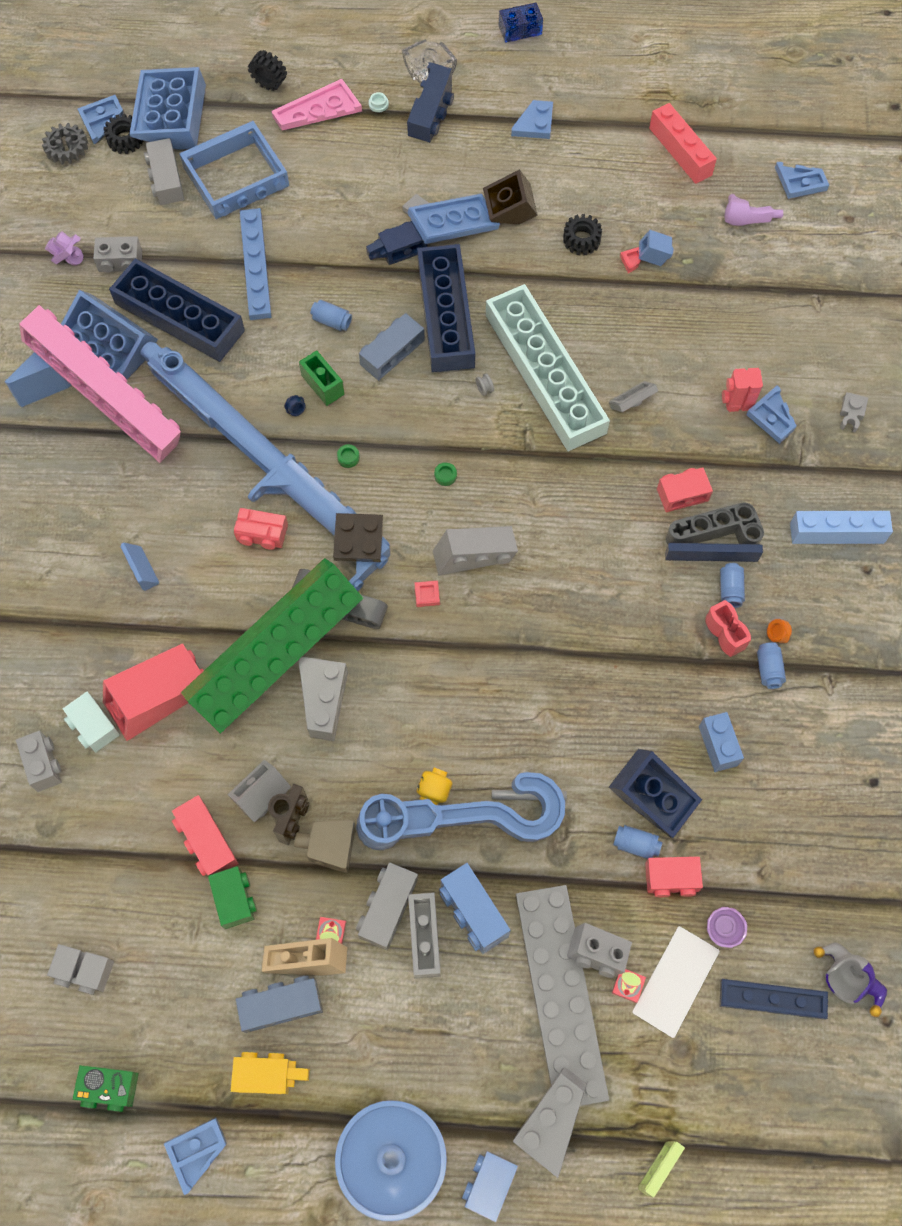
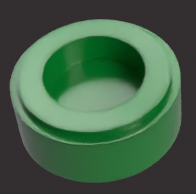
[337,444,360,468]
[434,462,457,486]

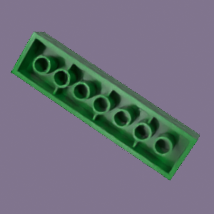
[181,558,364,734]

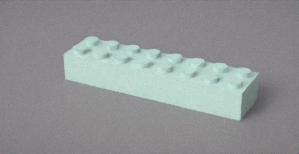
[486,284,610,451]

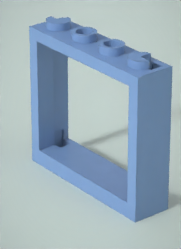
[179,121,289,219]

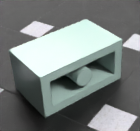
[63,691,120,753]

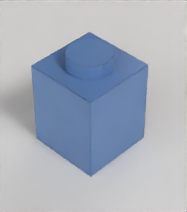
[639,230,674,266]

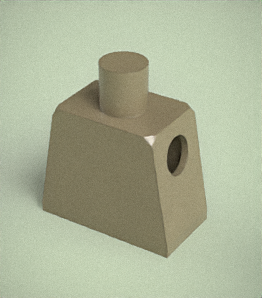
[294,820,356,873]

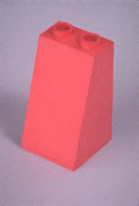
[103,643,204,741]

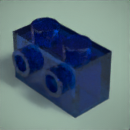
[498,2,543,43]

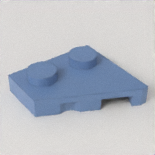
[78,95,124,144]
[511,100,553,139]
[164,1117,227,1195]

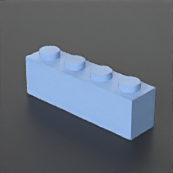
[790,511,893,544]

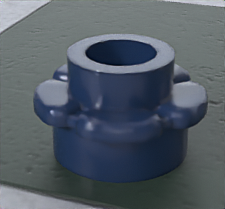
[284,395,306,416]

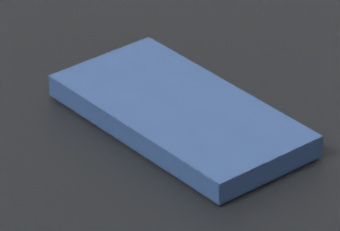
[407,194,500,244]

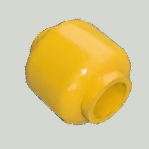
[416,767,453,805]

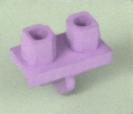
[45,231,83,265]

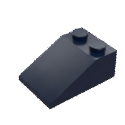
[609,749,702,838]

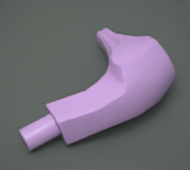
[724,194,783,226]

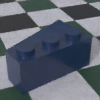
[407,62,454,143]

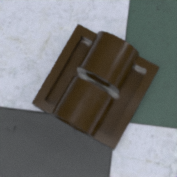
[268,784,310,845]

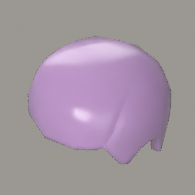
[707,907,747,948]

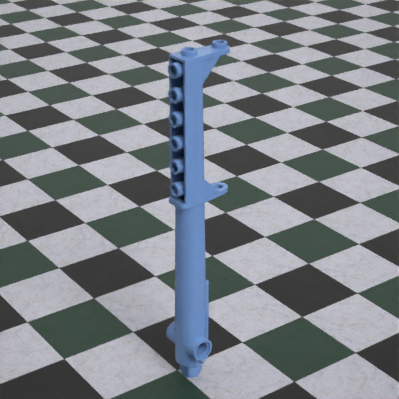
[141,342,390,591]

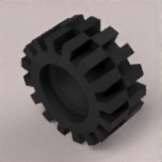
[248,50,287,91]
[103,114,143,154]
[563,214,602,256]

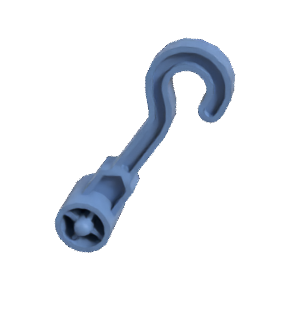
[356,772,565,850]

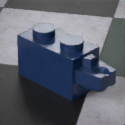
[366,221,427,265]

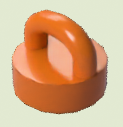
[767,619,792,643]

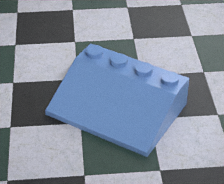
[130,67,206,149]
[61,290,158,379]

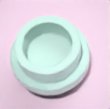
[369,92,389,112]

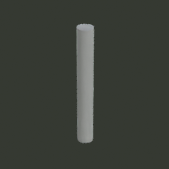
[492,790,567,801]

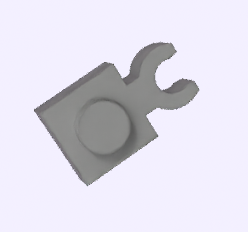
[840,392,868,433]

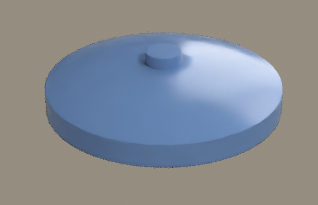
[335,1101,447,1221]

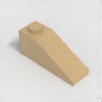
[262,938,348,976]

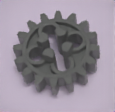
[42,123,88,165]

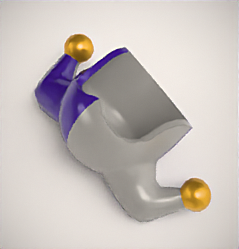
[814,943,887,1017]

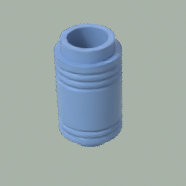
[310,299,352,331]
[720,563,745,608]
[757,642,786,689]
[613,825,663,859]

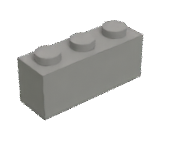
[144,138,185,205]
[356,862,418,951]
[408,893,441,979]

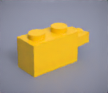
[231,1052,310,1095]

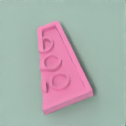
[271,79,362,131]

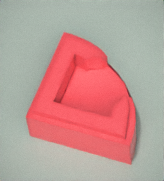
[620,247,641,273]

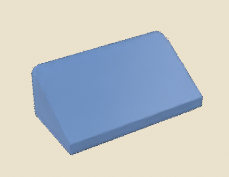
[120,543,159,591]

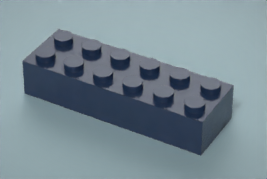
[417,244,476,372]
[109,258,245,362]

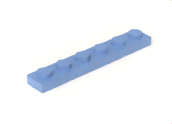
[240,208,272,320]

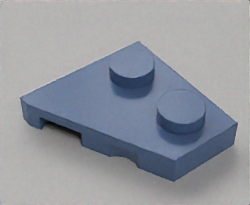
[775,162,829,199]
[746,386,796,444]

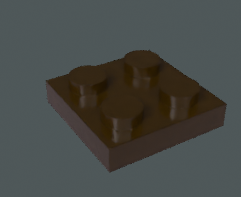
[333,513,383,562]

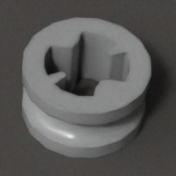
[475,373,494,396]

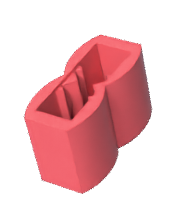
[705,600,751,657]

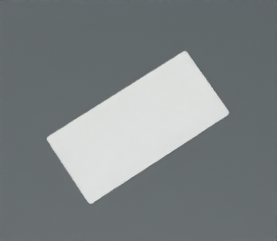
[633,926,719,1038]

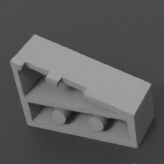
[433,526,518,576]
[299,657,348,741]
[513,1066,587,1178]

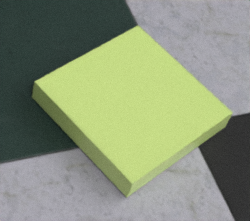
[638,1141,685,1198]

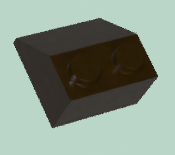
[483,169,538,225]

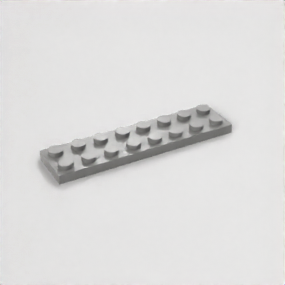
[516,885,609,1106]

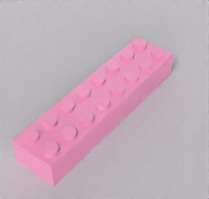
[19,305,181,463]

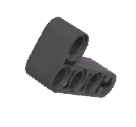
[666,502,764,544]
[292,569,388,629]

